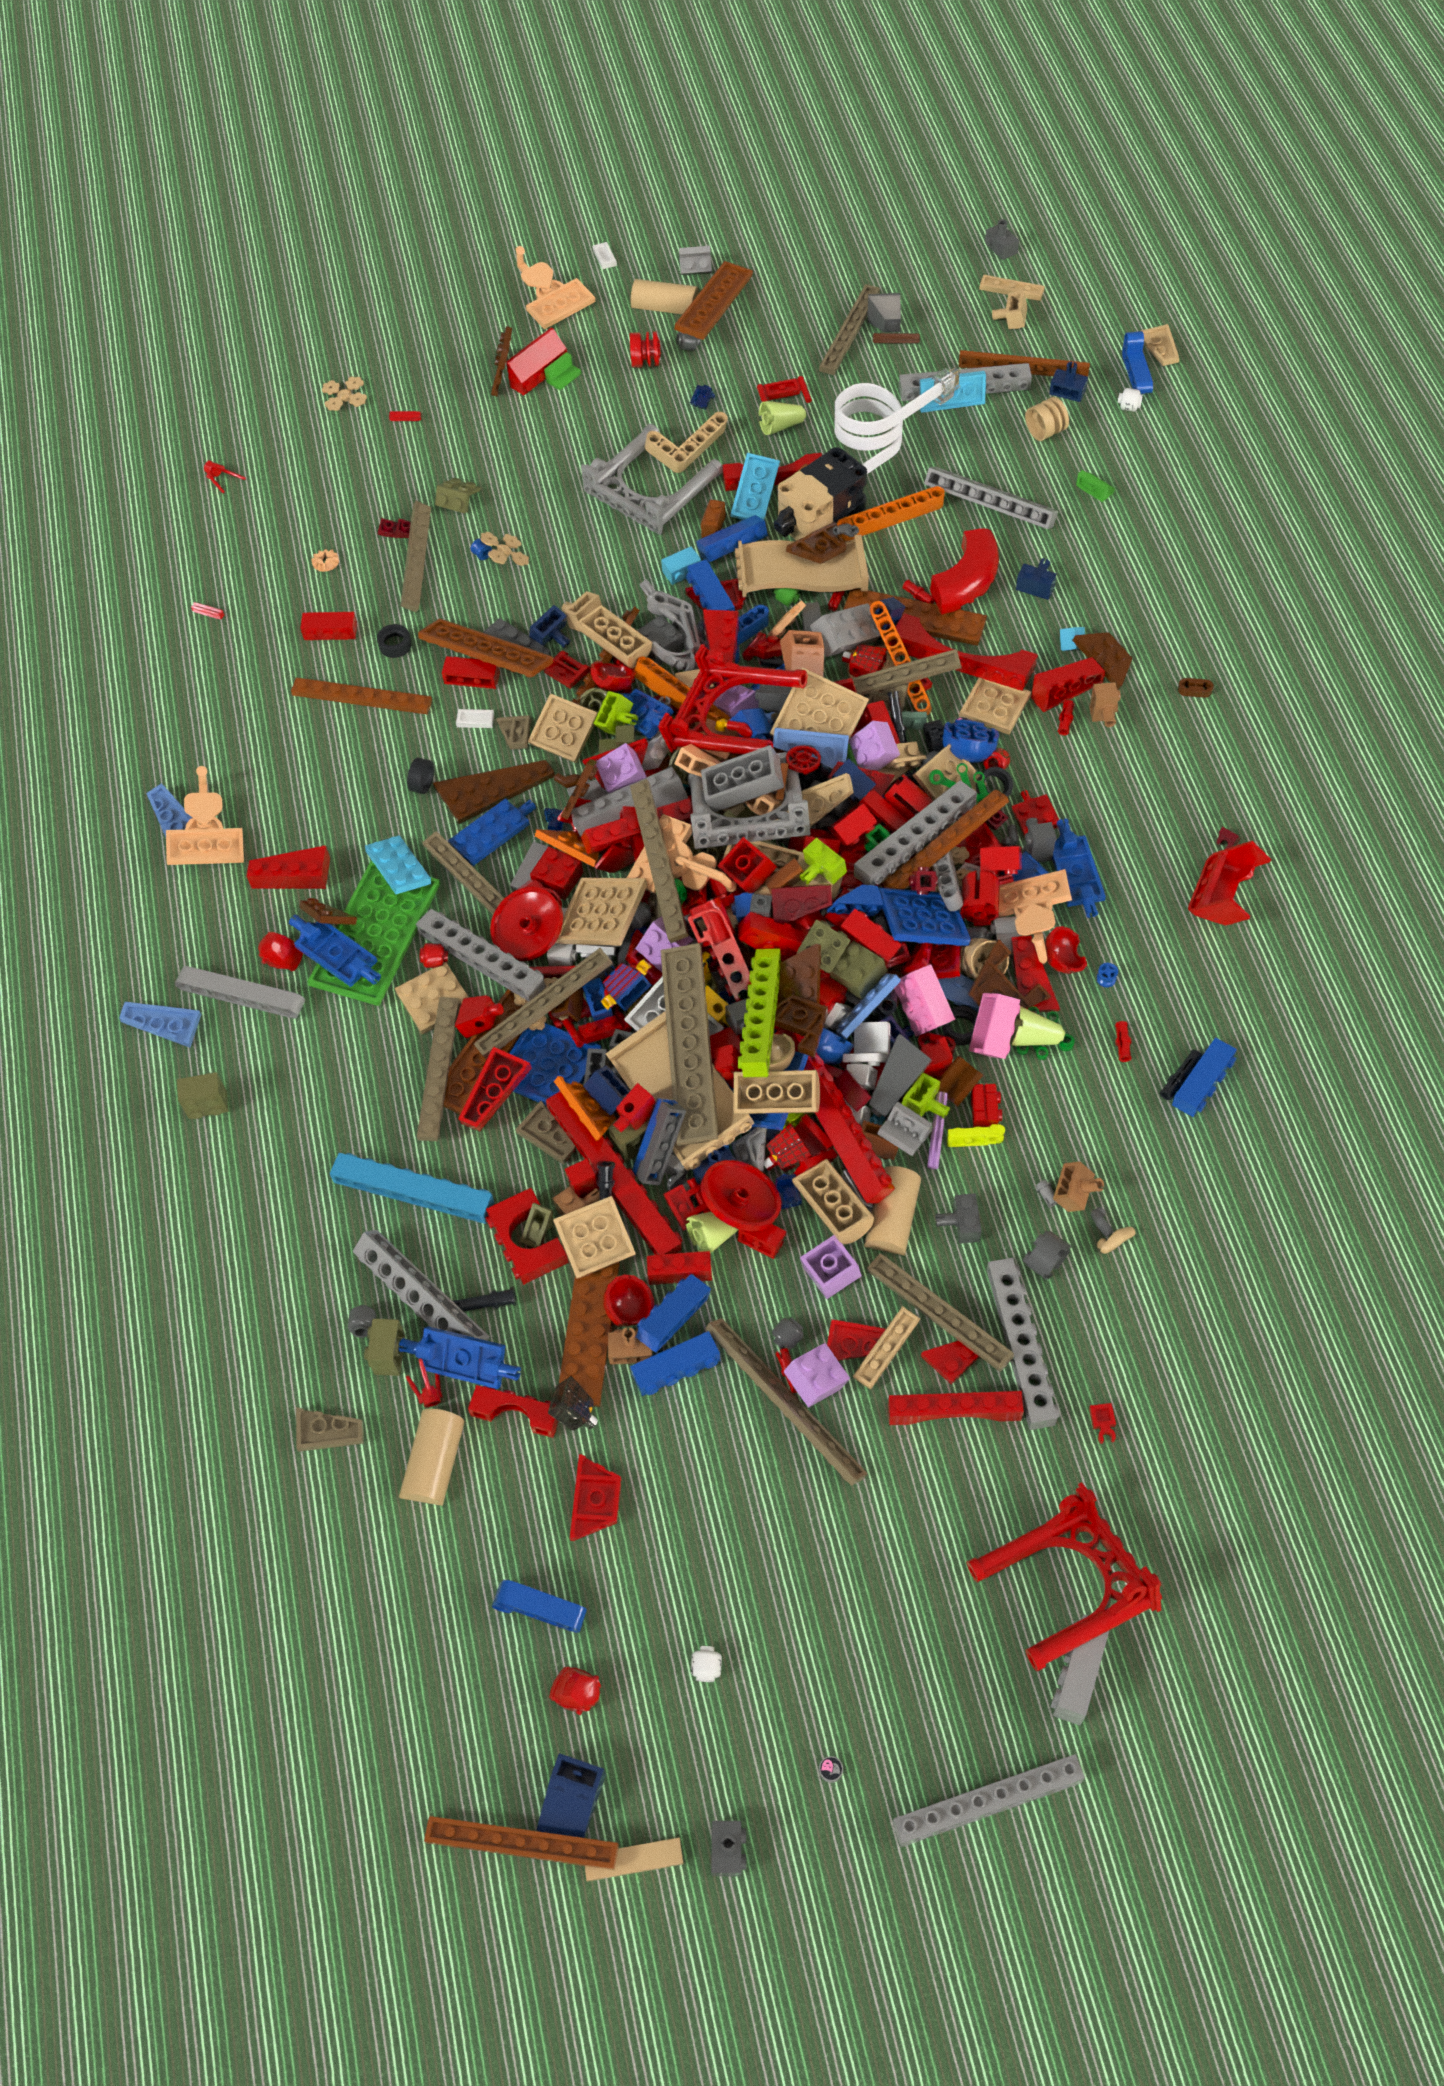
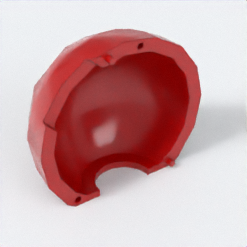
[590,661,636,693]
[1045,926,1087,974]
[603,1274,654,1327]

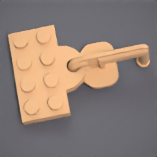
[516,246,595,330]
[166,766,244,865]
[627,814,737,894]
[999,869,1072,964]

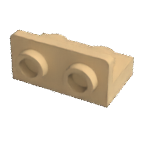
[886,741,927,770]

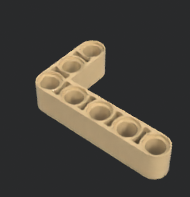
[645,412,728,473]

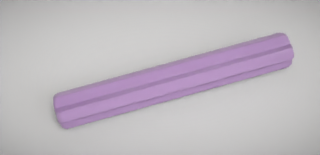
[927,1092,948,1169]

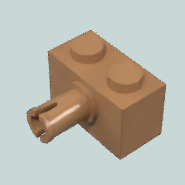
[1089,682,1121,727]
[1053,1161,1104,1212]
[553,1186,599,1216]
[608,1327,653,1365]

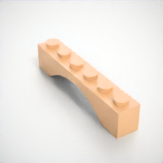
[674,744,783,816]

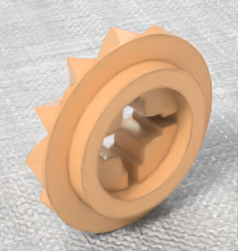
[311,549,339,572]

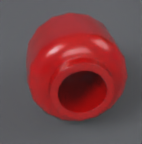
[984,748,1010,770]
[419,943,448,968]

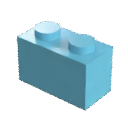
[661,547,701,585]

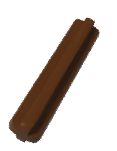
[873,333,920,343]

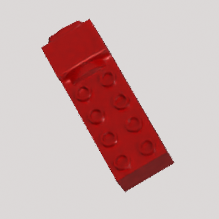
[688,896,752,1003]

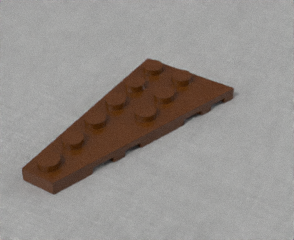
[433,760,555,824]

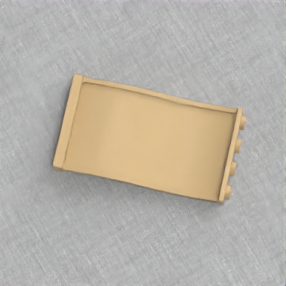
[735,535,869,597]
[606,1011,754,1171]

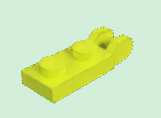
[946,1124,1005,1147]

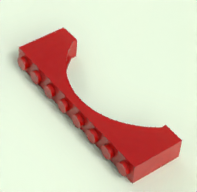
[889,613,1038,691]

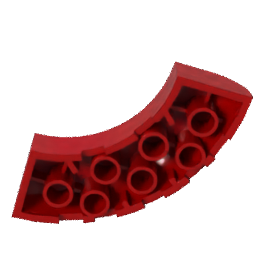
[930,528,999,615]

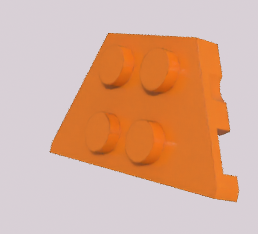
[535,829,599,867]
[554,1076,616,1140]

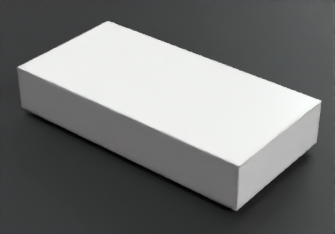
[593,242,617,269]
[456,709,494,728]

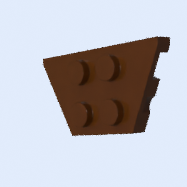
[786,522,847,564]
[1072,632,1133,690]
[779,944,821,1004]

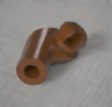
[554,773,580,788]

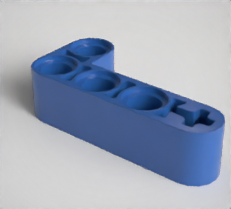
[1122,331,1153,394]
[735,605,769,664]
[492,1580,587,1633]

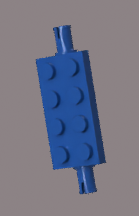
[618,688,674,739]
[444,798,536,872]
[1052,818,1106,918]
[289,914,381,987]
[399,1326,521,1389]

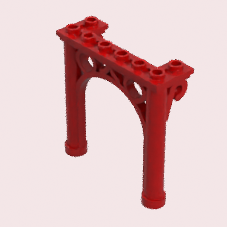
[658,644,808,754]
[966,1482,1162,1672]

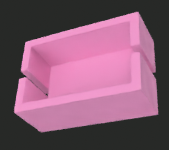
[894,965,955,1037]
[969,993,1020,1059]

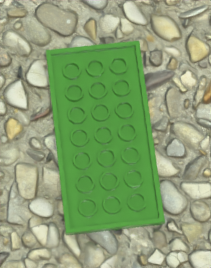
[307,861,441,1006]

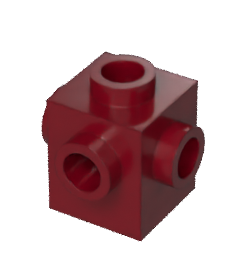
[909,867,938,895]

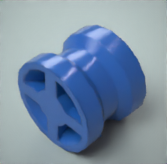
[470,538,492,560]
[1097,963,1118,987]

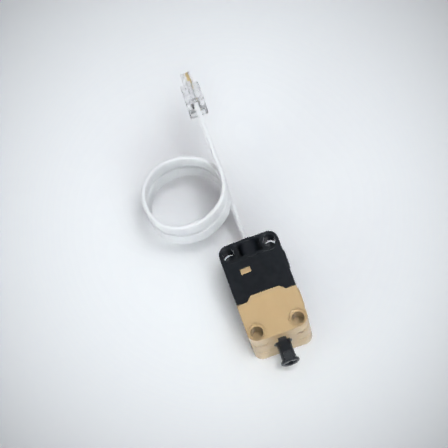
[773,367,961,540]

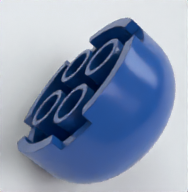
[942,719,999,763]
[817,1027,854,1065]

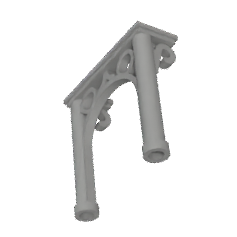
[581,423,723,535]
[688,759,810,849]

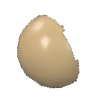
[769,1034,795,1071]

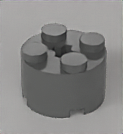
[1023,1230,1072,1280]

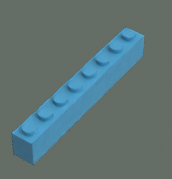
[330,1153,495,1224]

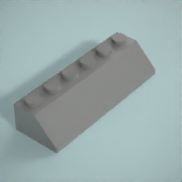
[571,767,688,836]

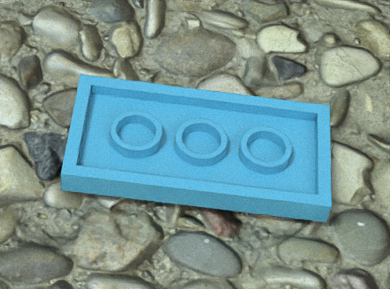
[920,371,986,413]
[731,453,780,520]
[365,835,431,894]

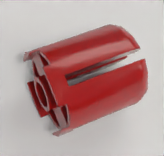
[884,774,933,821]
[960,870,1000,926]

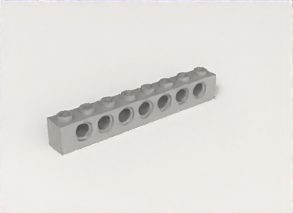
[899,363,1032,401]
[924,466,1058,529]
[854,780,977,886]
[416,909,546,1002]
[353,1230,490,1341]
[986,1258,1060,1430]
[893,1754,1085,1848]

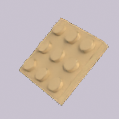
[959,678,1031,735]
[528,693,598,763]
[913,744,987,801]
[394,962,469,1035]
[553,1196,636,1279]

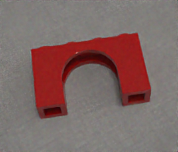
[485,1188,569,1285]

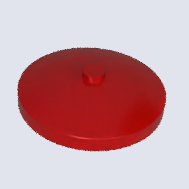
[490,887,563,961]
[701,1160,781,1231]

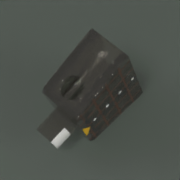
[548,1376,598,1430]

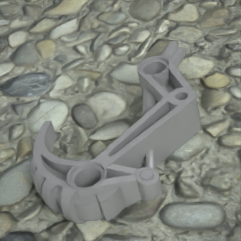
[639,579,709,671]

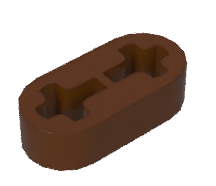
[1178,678,1214,698]

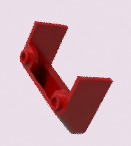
[557,798,635,873]
[1188,841,1272,926]

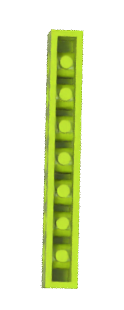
[738,949,782,1077]

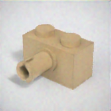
[992,291,1027,329]
[562,591,602,632]

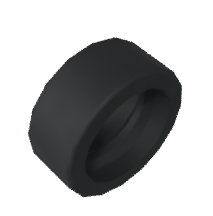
[377,624,412,658]
[407,757,434,794]
[976,767,1014,797]
[943,1006,978,1046]

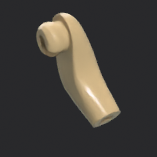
[1097,1226,1135,1254]

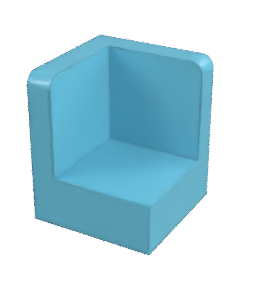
[1060,627,1085,651]

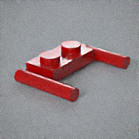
[757,376,812,403]
[563,1004,632,1047]

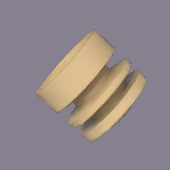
[1025,396,1069,441]
[961,938,1009,979]

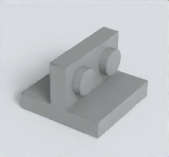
[679,245,712,275]
[877,1102,932,1156]

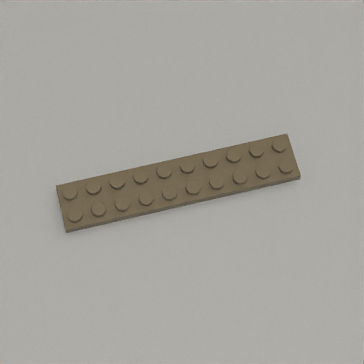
[660,943,719,1146]

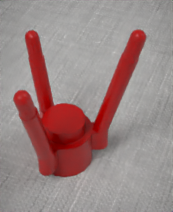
[204,460,246,493]
[406,1358,443,1408]

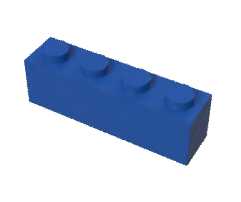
[696,515,768,562]
[686,559,735,611]
[1172,1037,1237,1117]
[636,1274,711,1353]
[630,1331,721,1396]

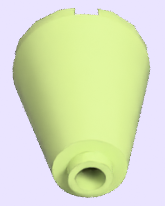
[759,401,806,435]
[1009,1007,1065,1046]
[686,1212,739,1253]

